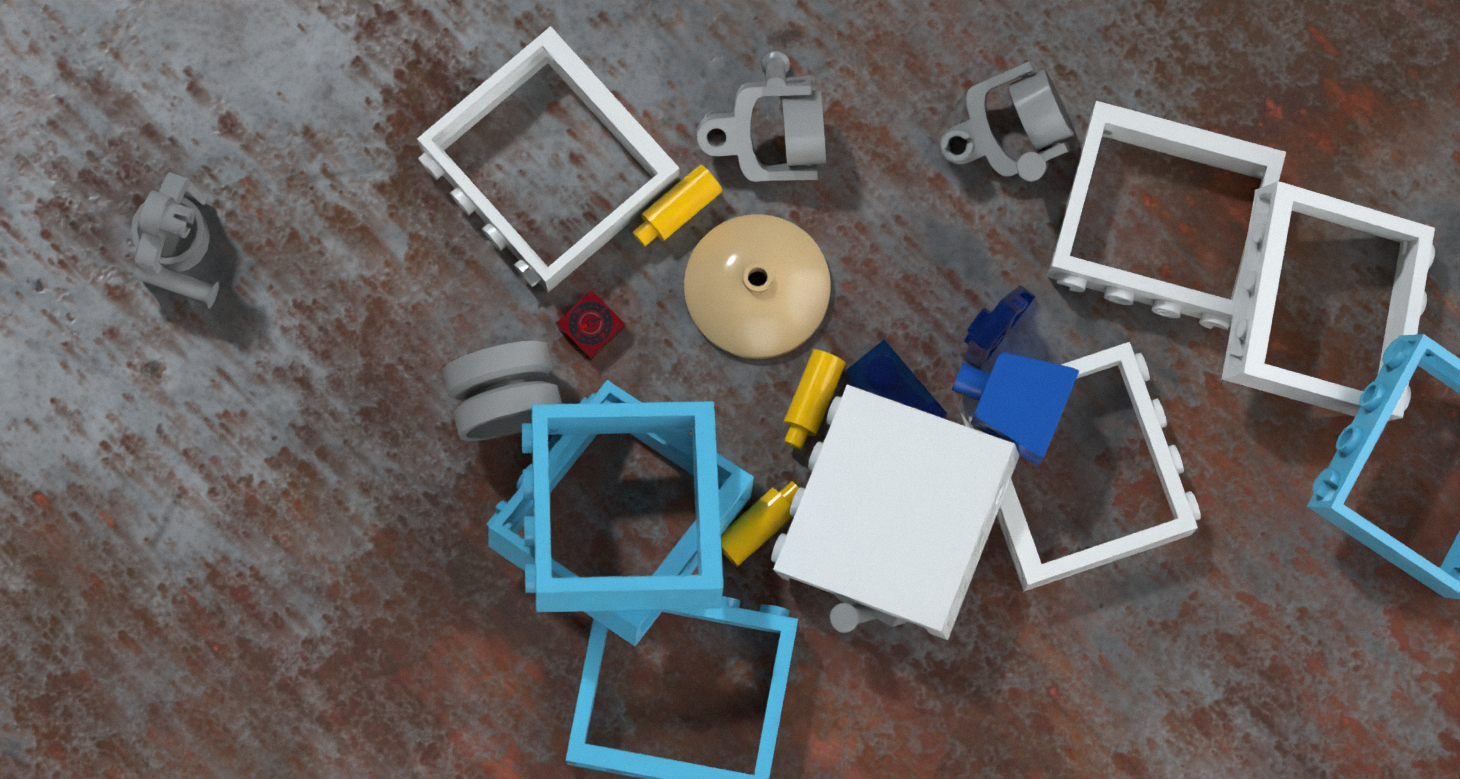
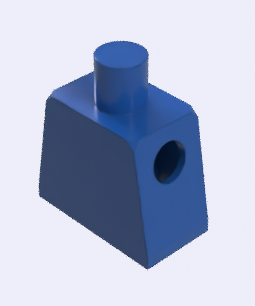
[952,352,1080,466]

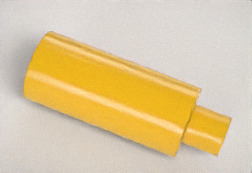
[632,164,723,247]
[783,349,846,450]
[721,481,799,567]

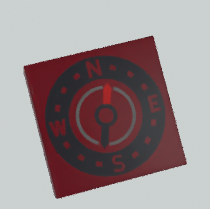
[556,290,626,360]

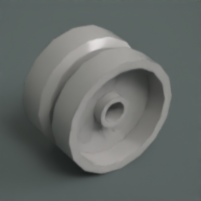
[442,341,562,441]

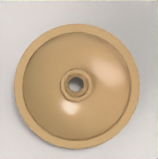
[684,214,831,359]

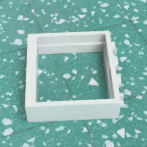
[417,26,680,292]
[1047,101,1286,330]
[1222,181,1435,421]
[958,342,1201,592]

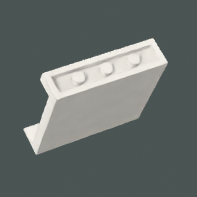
[771,385,1020,640]

